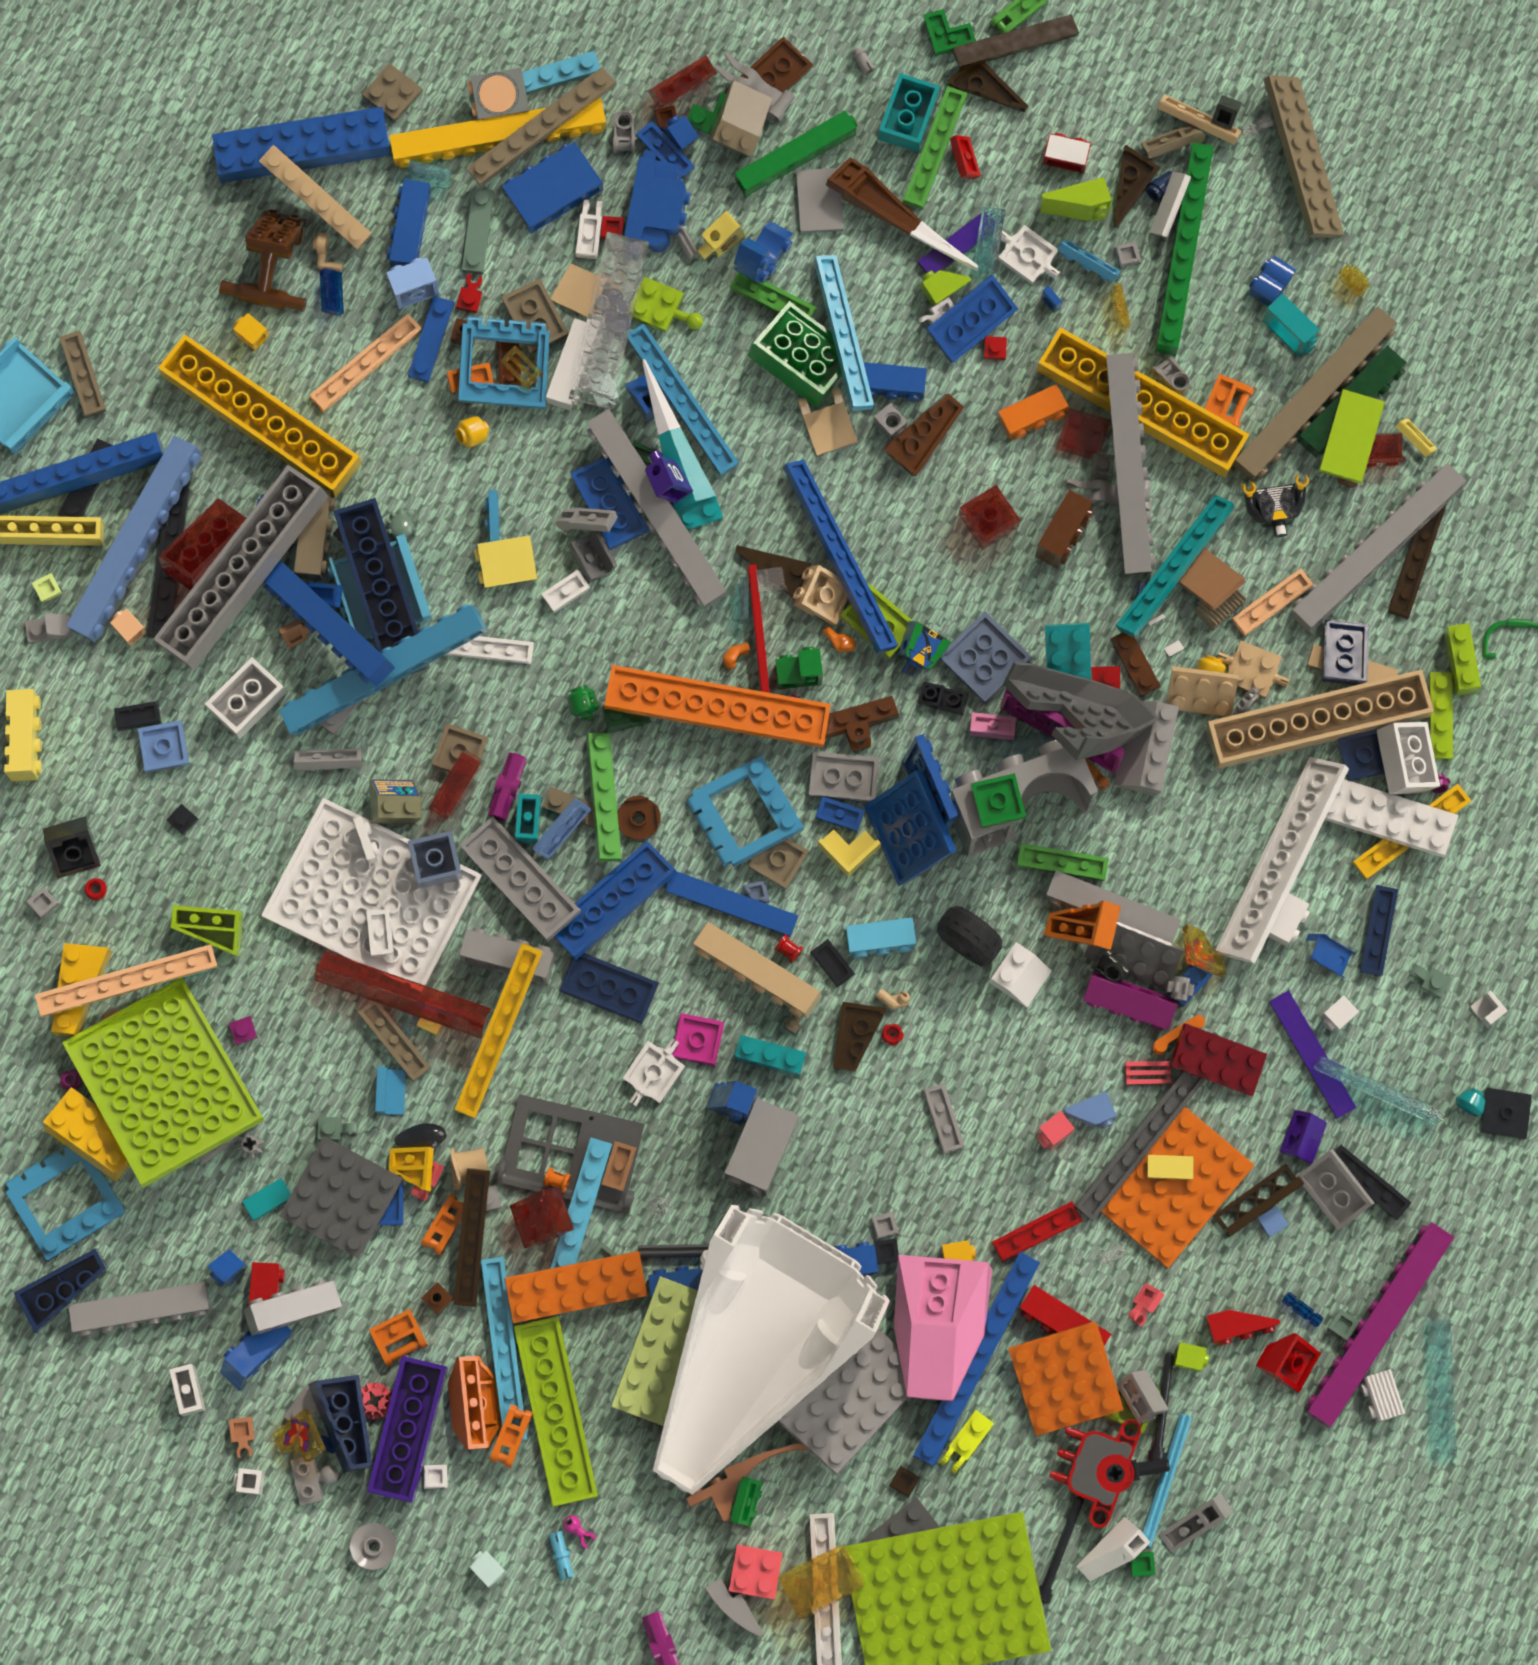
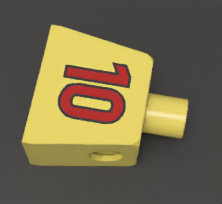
[696,210,745,260]

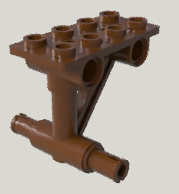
[219,209,307,312]

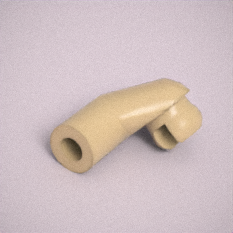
[875,989,910,1009]

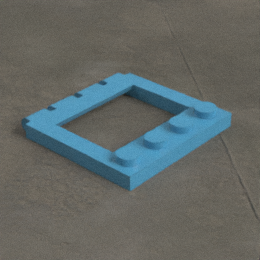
[458,316,550,409]
[686,755,804,867]
[5,1146,126,1261]

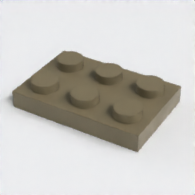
[501,278,569,355]

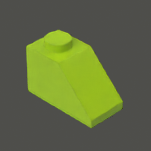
[918,270,971,306]

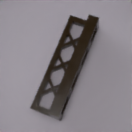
[1213,1164,1304,1238]

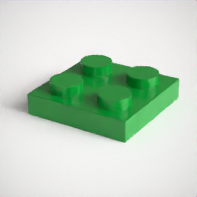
[971,773,1026,828]

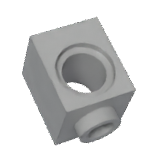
[873,403,908,441]

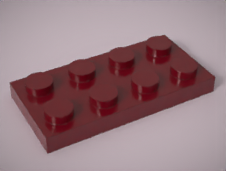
[1169,1023,1267,1096]

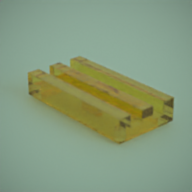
[1111,283,1131,331]
[500,346,544,390]

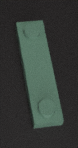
[462,188,495,274]

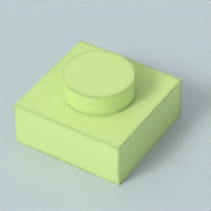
[32,573,62,604]

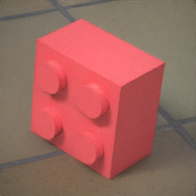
[729,1545,783,1600]

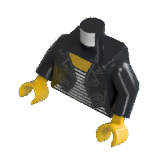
[1240,474,1309,538]

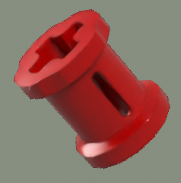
[774,934,804,964]

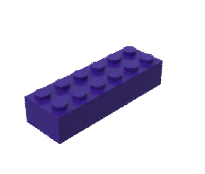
[367,1356,448,1504]

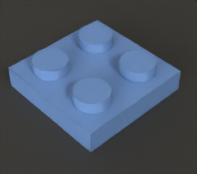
[138,720,190,773]

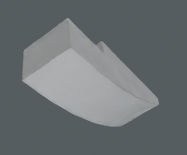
[705,1578,764,1637]

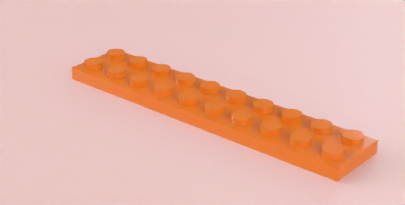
[604,665,831,748]

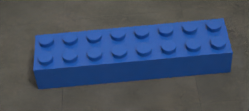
[212,107,391,183]

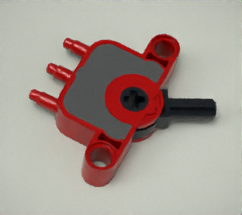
[1049,1419,1170,1528]

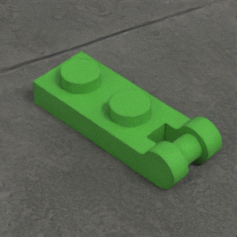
[990,0,1049,34]

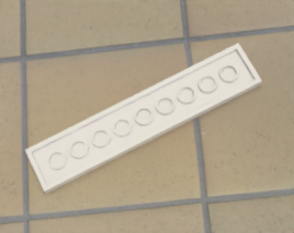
[1215,757,1349,964]

